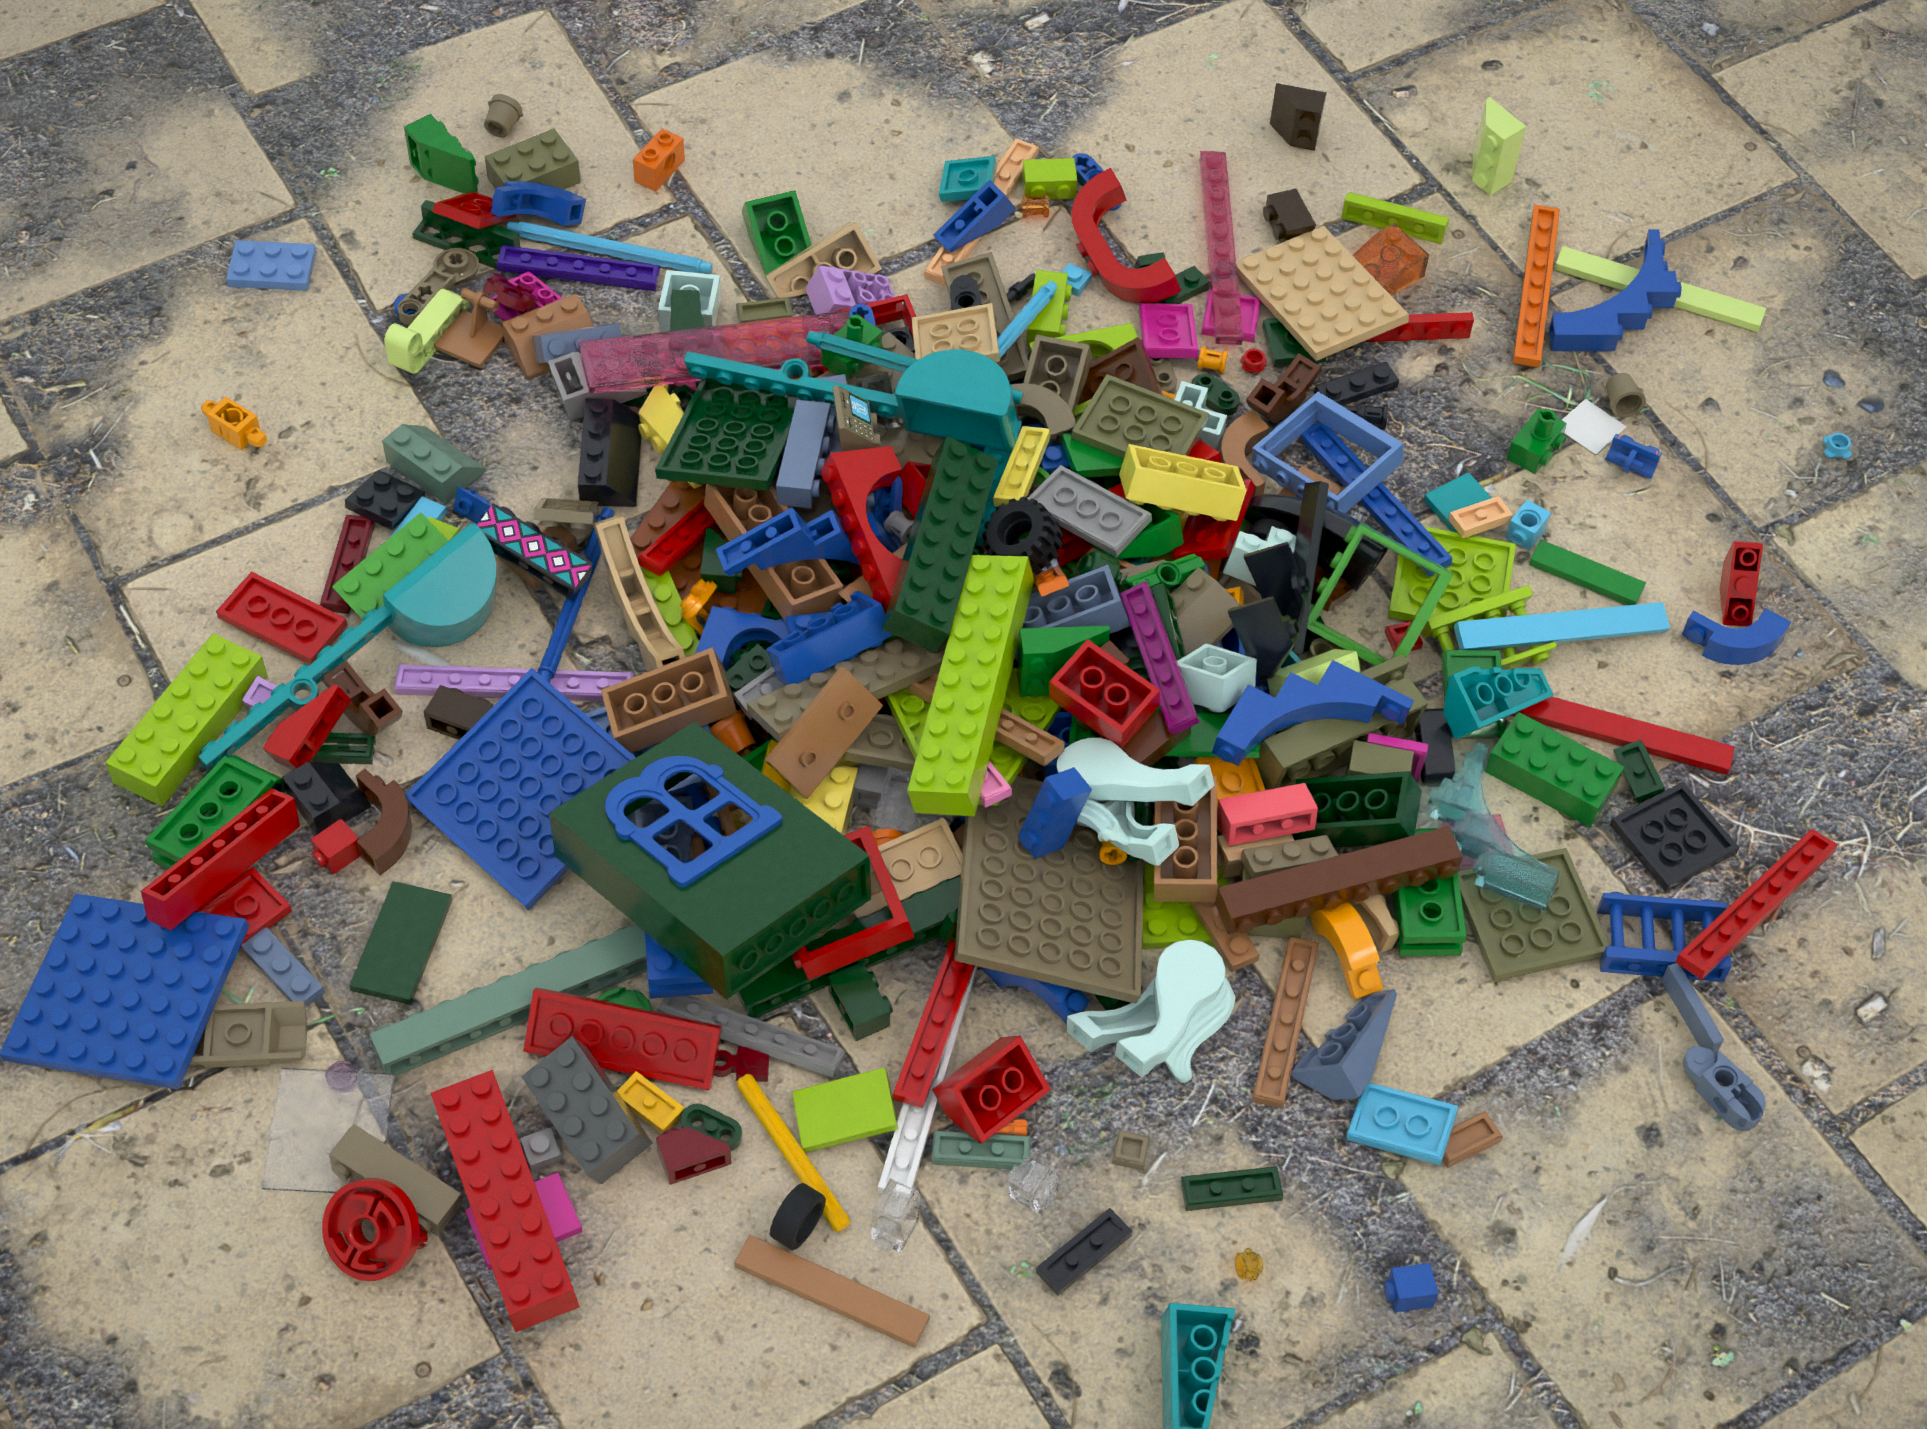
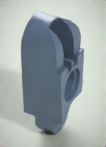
[1683,1046,1766,1131]

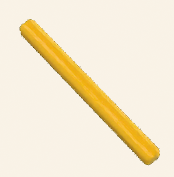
[737,1074,850,1232]

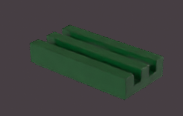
[312,732,376,765]

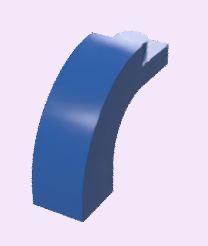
[491,181,586,226]
[1682,608,1791,665]
[981,967,1090,1025]

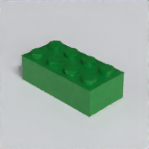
[1485,712,1624,828]

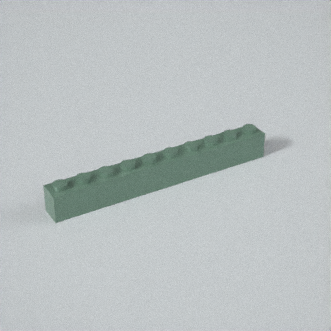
[369,924,647,1080]

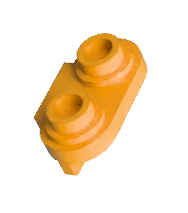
[679,579,717,636]

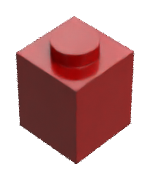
[311,819,360,875]

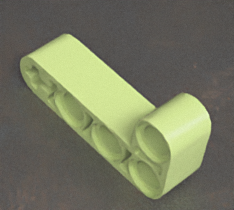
[384,288,469,374]

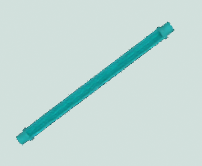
[806,331,1023,404]

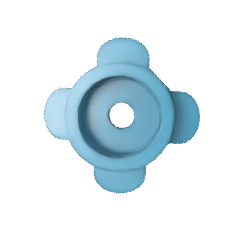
[1823,433,1852,459]

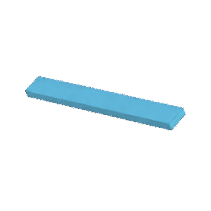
[1453,602,1671,650]

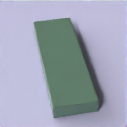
[932,1130,1031,1171]

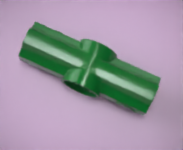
[1121,553,1205,596]

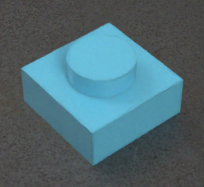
[1062,263,1092,297]

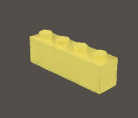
[638,378,702,489]

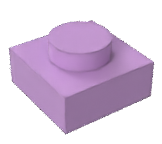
[242,676,277,708]

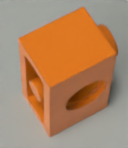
[633,128,685,192]

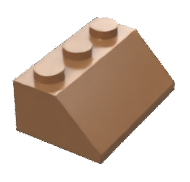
[502,294,593,380]

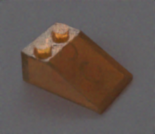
[1352,223,1429,295]

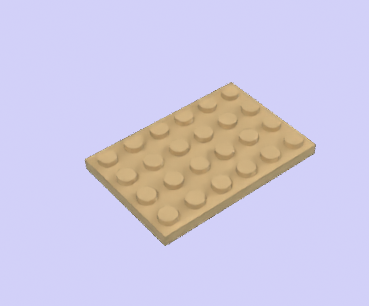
[1233,226,1409,361]

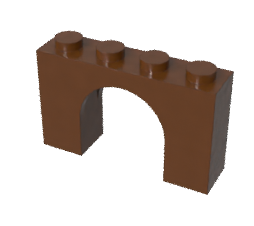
[1059,640,1191,767]

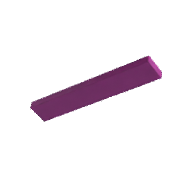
[1120,581,1200,735]

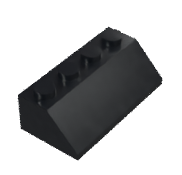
[578,398,642,507]

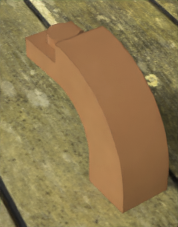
[1220,410,1270,497]

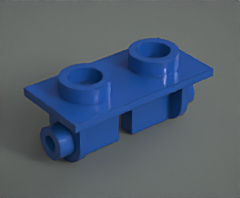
[453,486,500,524]

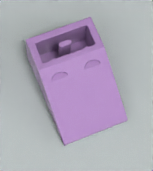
[805,265,895,316]

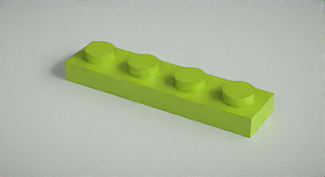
[640,566,699,657]

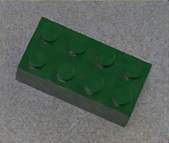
[1292,771,1422,847]

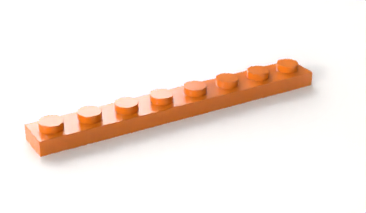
[1512,204,1560,368]

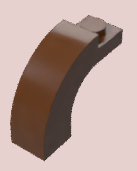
[1246,353,1322,422]
[322,660,403,736]
[356,769,412,876]

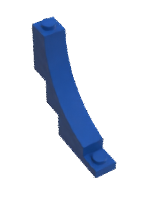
[716,507,899,577]
[1212,660,1414,766]

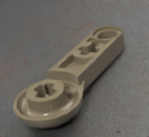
[398,248,479,325]

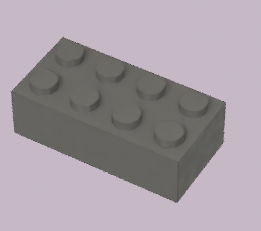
[521,1036,653,1184]

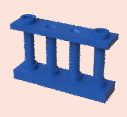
[1597,892,1732,982]

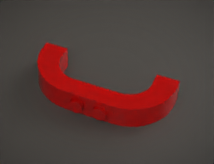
[1071,168,1181,303]

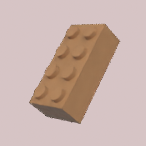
[601,647,737,753]
[1154,776,1217,902]

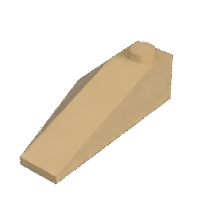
[765,222,882,298]

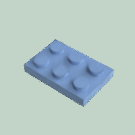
[226,240,317,291]

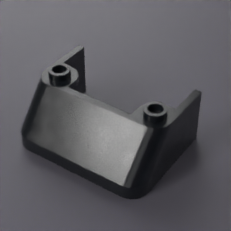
[1228,541,1311,681]

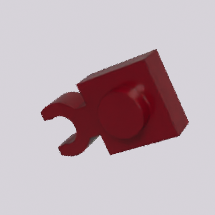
[714,1047,770,1082]

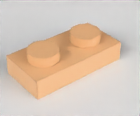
[1449,496,1513,539]

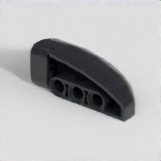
[1244,494,1389,592]

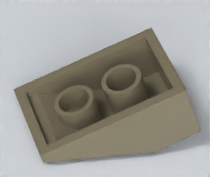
[1023,334,1093,414]

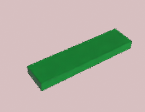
[1529,539,1646,605]

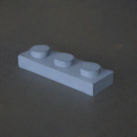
[241,927,325,1007]

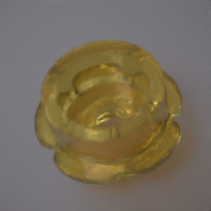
[1235,1248,1263,1281]

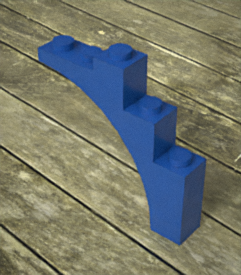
[1549,229,1682,351]

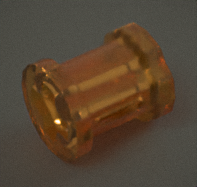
[1021,194,1049,218]

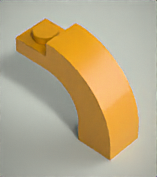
[1310,902,1383,999]

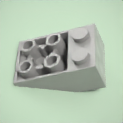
[548,352,648,421]

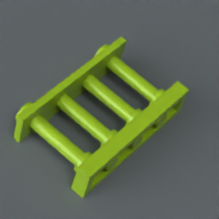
[1421,585,1557,670]

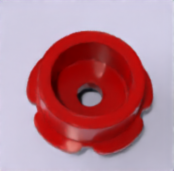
[1240,349,1267,373]

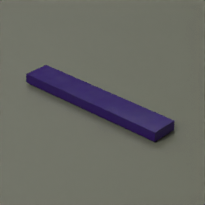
[497,245,660,291]

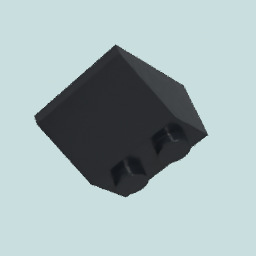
[282,762,371,834]

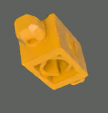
[201,397,267,450]

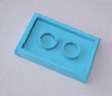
[1347,1082,1458,1166]

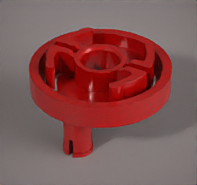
[322,1178,428,1281]

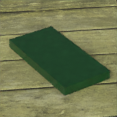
[349,881,453,1005]

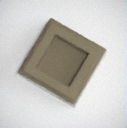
[1112,1130,1150,1170]

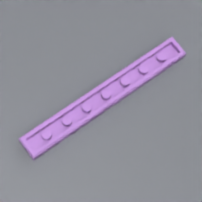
[395,664,634,702]

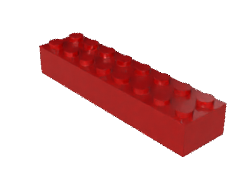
[431,1070,580,1332]

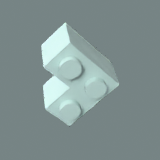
[1174,381,1227,451]
[1223,526,1297,586]

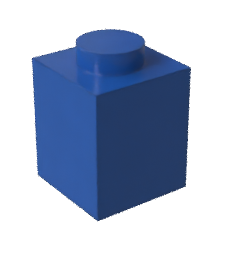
[1384,1263,1438,1313]

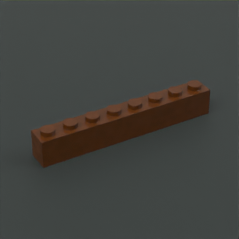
[1215,826,1463,934]

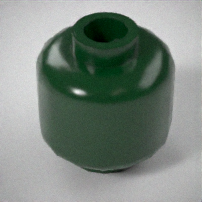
[1076,551,1122,586]

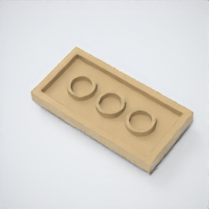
[853,818,962,919]

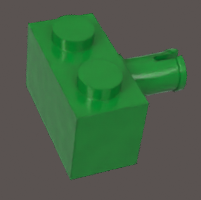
[821,314,883,381]
[1507,408,1567,474]

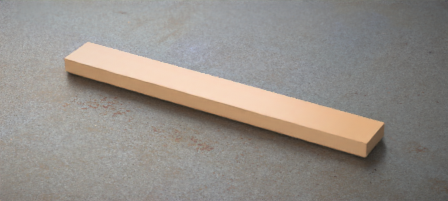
[924,138,1039,286]

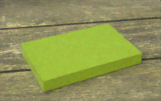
[792,1067,898,1153]

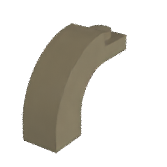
[1010,383,1076,446]

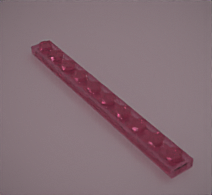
[1199,151,1243,345]

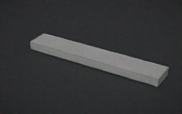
[657,996,846,1078]

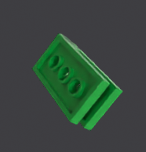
[145,755,286,870]
[1392,828,1467,956]

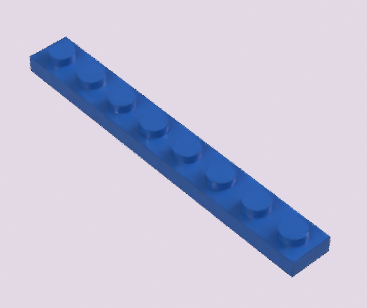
[1300,422,1453,577]

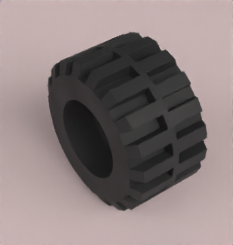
[982,497,1063,575]

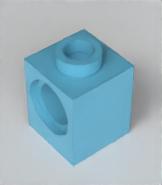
[1505,500,1551,551]

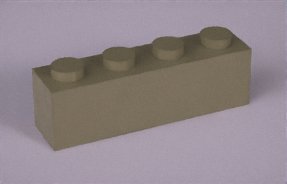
[329,1123,462,1236]

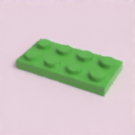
[332,512,448,620]

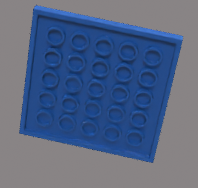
[405,668,636,910]
[0,894,249,1089]

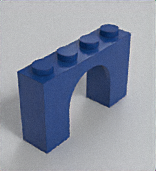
[695,606,788,670]

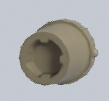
[484,94,524,137]
[1606,373,1646,418]

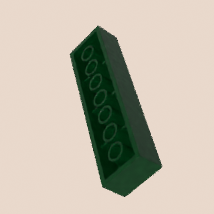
[882,436,999,653]

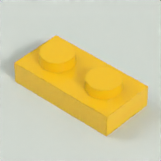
[617,1071,685,1134]

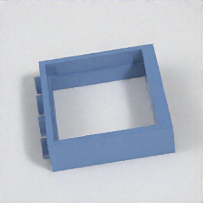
[1252,392,1404,513]

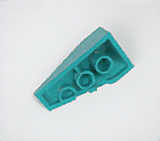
[1443,666,1554,740]

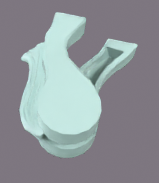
[1056,738,1215,866]
[1066,940,1235,1083]

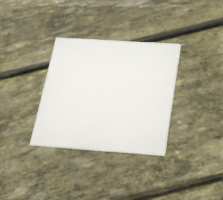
[1562,399,1627,455]

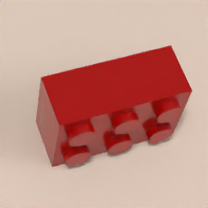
[1049,639,1160,749]

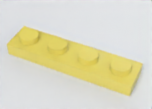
[993,426,1051,507]

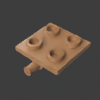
[434,287,504,368]

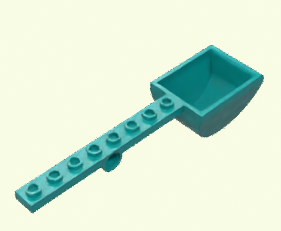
[684,349,1018,452]
[198,523,496,773]

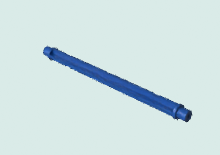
[537,507,614,683]

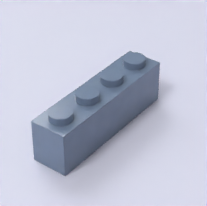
[776,400,836,509]

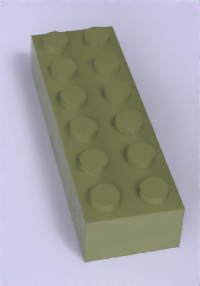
[1255,677,1428,790]

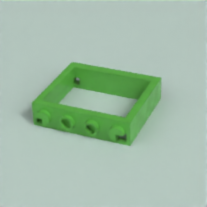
[1307,522,1453,666]

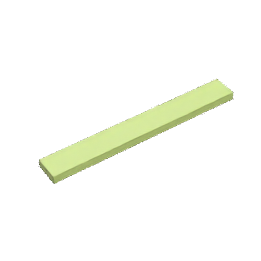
[1554,246,1766,332]

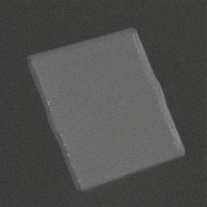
[261,1068,395,1193]

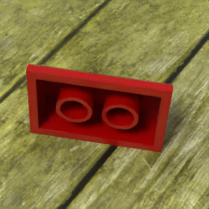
[932,1035,1051,1143]

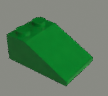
[742,190,812,276]
[1087,501,1184,559]
[1016,625,1110,697]

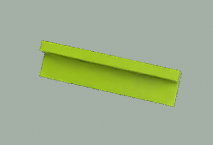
[1341,192,1449,244]

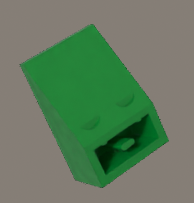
[404,114,479,194]

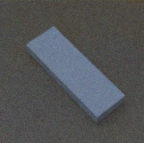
[1661,963,1724,1053]

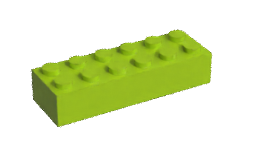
[105,633,268,807]

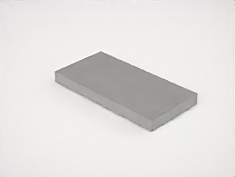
[1027,465,1152,557]

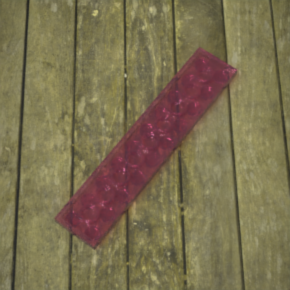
[578,311,849,394]

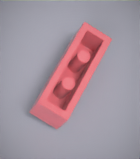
[1217,783,1318,846]

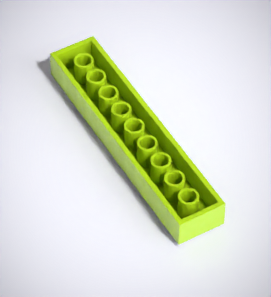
[907,555,1034,816]

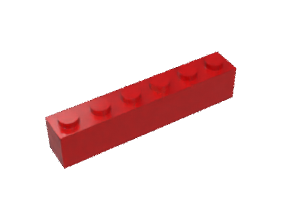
[141,788,300,930]

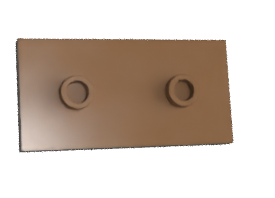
[765,666,883,799]

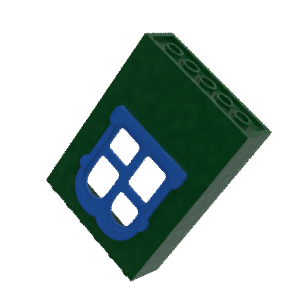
[549,721,871,1000]

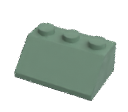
[382,424,486,504]

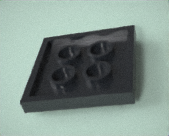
[1610,782,1740,892]

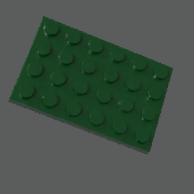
[655,377,801,491]

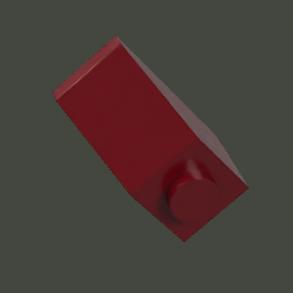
[656,1127,732,1185]

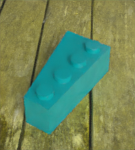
[1161,1303,1236,1429]

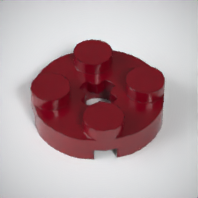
[483,273,538,312]

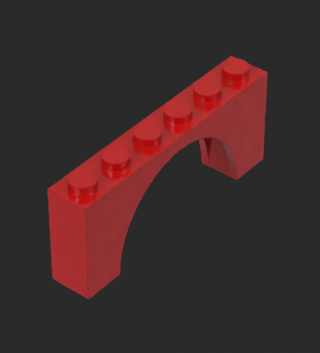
[821,446,902,615]

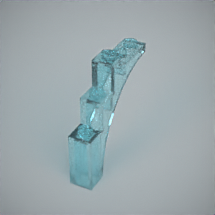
[1428,742,1560,911]

